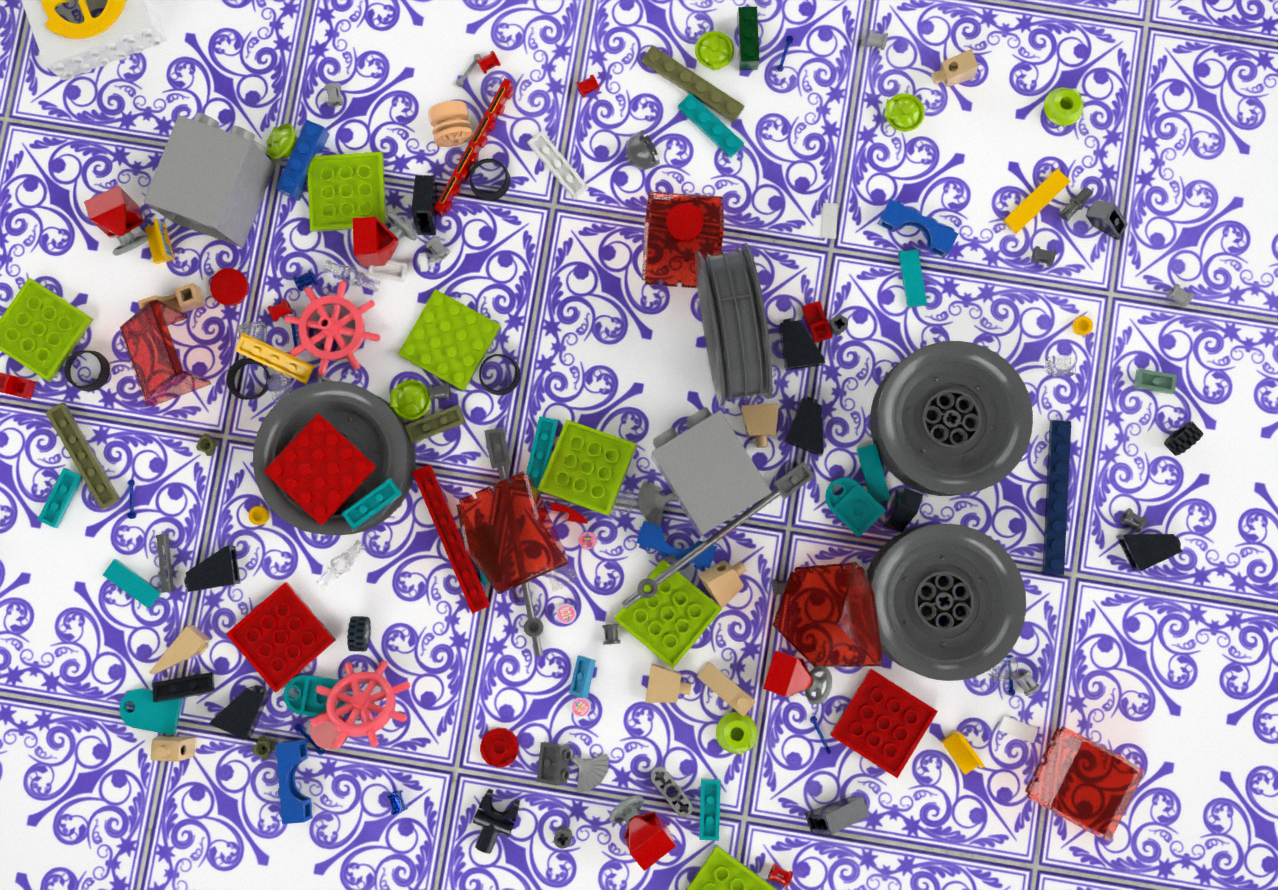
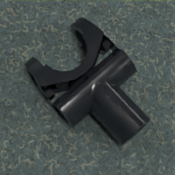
[472,789,520,854]

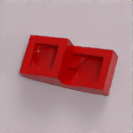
[801,301,833,343]
[0,372,36,400]
[550,502,588,524]

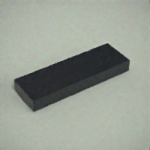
[152,672,215,703]

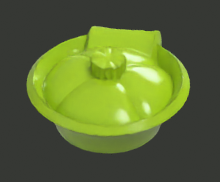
[695,31,734,71]
[1044,87,1085,126]
[884,93,925,132]
[266,123,298,159]
[390,380,431,420]
[716,712,757,755]

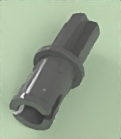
[1059,188,1093,222]

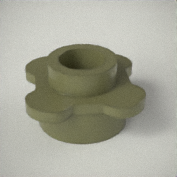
[196,434,219,456]
[252,736,276,760]

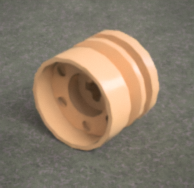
[428,101,473,147]

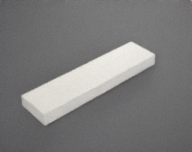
[527,130,589,200]

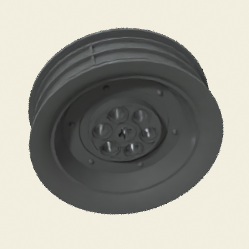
[695,243,773,407]
[870,341,1033,496]
[253,381,416,535]
[861,524,1026,681]

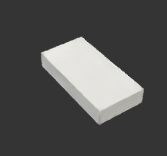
[367,260,409,283]

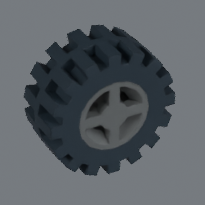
[347,616,371,652]

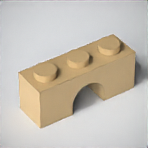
[138,283,206,323]

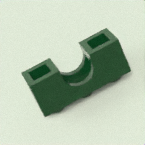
[737,6,760,71]

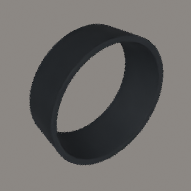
[470,158,511,201]
[64,350,110,392]
[479,354,520,395]
[226,358,270,400]

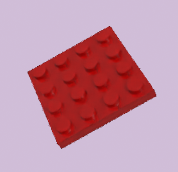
[263,413,377,525]
[226,582,336,693]
[829,668,938,778]

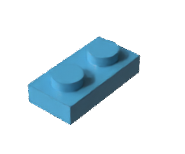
[569,655,596,699]

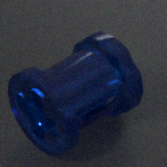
[293,269,318,292]
[385,789,408,815]

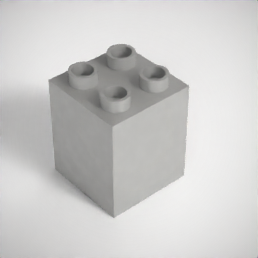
[143,112,276,248]
[651,407,772,536]

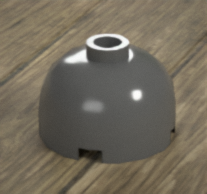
[625,130,660,170]

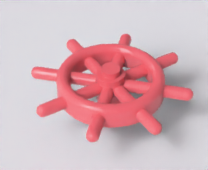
[284,281,381,376]
[311,660,410,749]

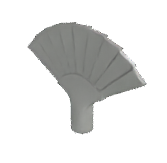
[638,483,676,526]
[571,754,609,792]

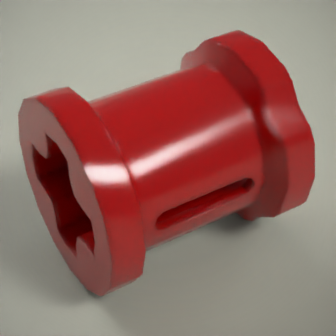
[477,50,501,74]
[576,74,600,98]
[267,299,293,322]
[768,863,793,888]

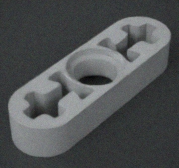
[651,766,693,817]

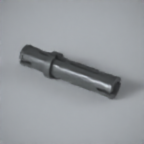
[156,534,175,593]

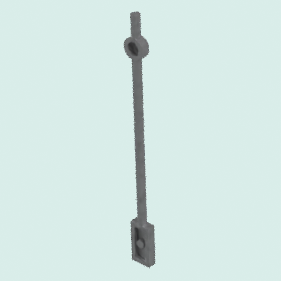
[484,427,544,657]
[622,461,815,609]

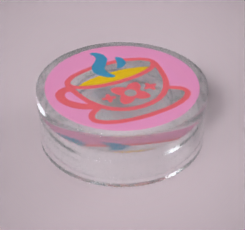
[578,531,598,550]

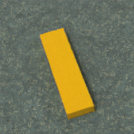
[1003,168,1071,234]
[235,333,315,384]

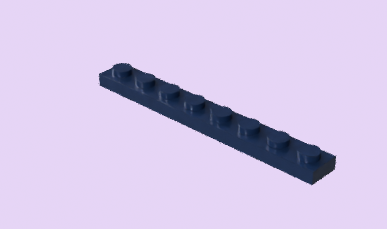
[1042,420,1071,575]

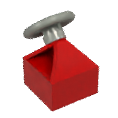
[84,185,149,256]
[353,212,417,267]
[763,650,832,705]
[609,795,676,871]

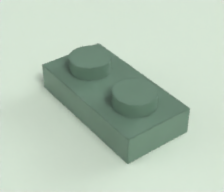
[1134,369,1177,395]

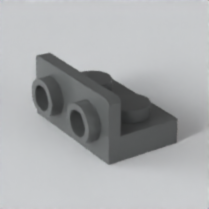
[537,741,571,786]

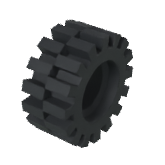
[1164,421,1204,456]

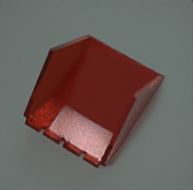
[642,191,724,288]
[120,299,211,407]
[456,471,569,594]
[773,562,883,667]
[1025,726,1145,842]

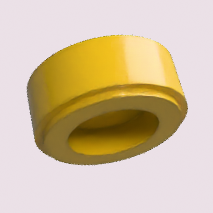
[1072,316,1093,336]
[249,506,270,525]

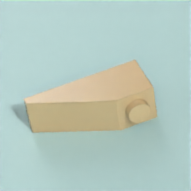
[149,625,211,675]
[697,662,756,717]

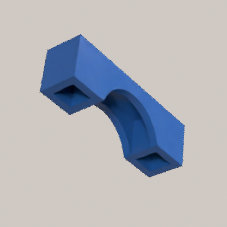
[275,120,330,201]
[877,199,959,258]
[636,521,717,571]
[275,739,313,824]

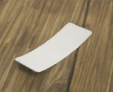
[821,203,838,239]
[999,716,1038,743]

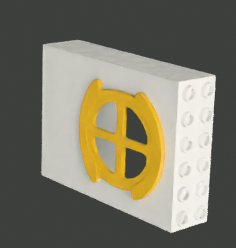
[21,0,167,80]

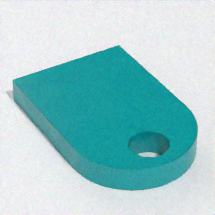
[825,477,886,538]
[284,674,343,717]
[119,688,183,735]

